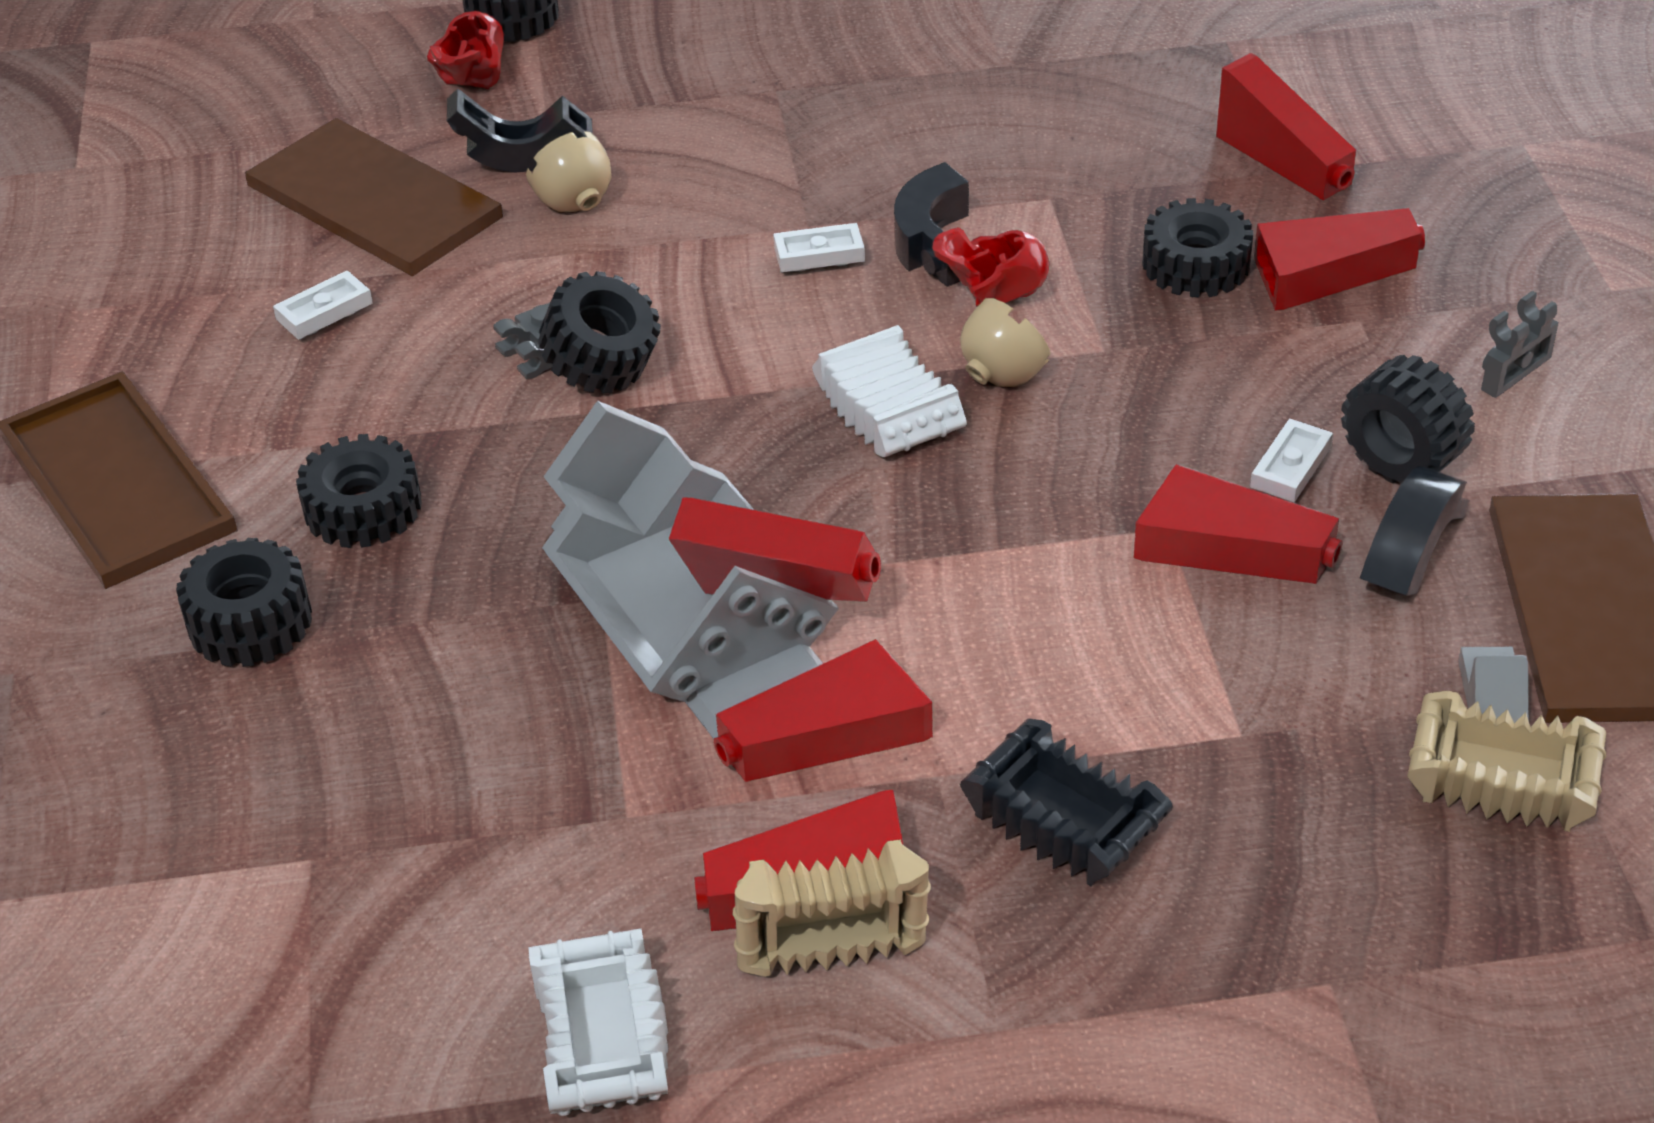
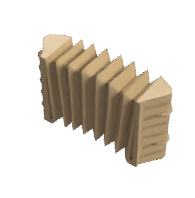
[1408,691,1606,832]
[733,840,931,977]

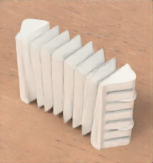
[812,325,967,457]
[528,928,668,1116]

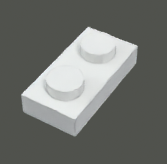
[773,223,865,272]
[273,271,373,340]
[1250,418,1333,502]

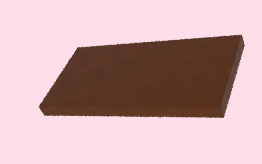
[245,118,503,277]
[0,371,238,589]
[1489,494,1654,723]

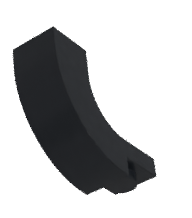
[446,89,593,173]
[894,162,969,287]
[1360,466,1470,596]

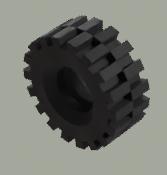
[1142,198,1253,298]
[296,434,422,548]

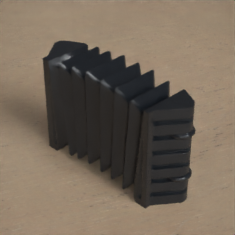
[960,718,1173,887]

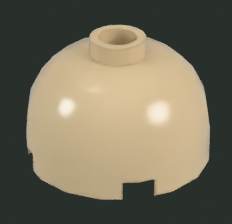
[526,131,612,212]
[960,298,1050,387]

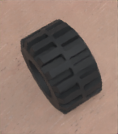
[462,0,559,42]
[538,271,661,394]
[1341,355,1475,484]
[176,538,312,667]

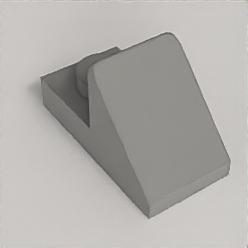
[1458,647,1529,723]

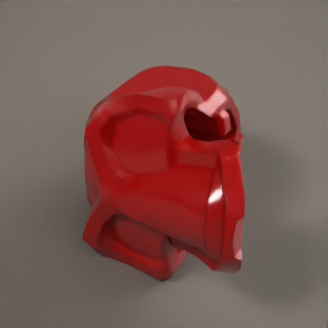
[427,11,504,89]
[932,227,1050,307]

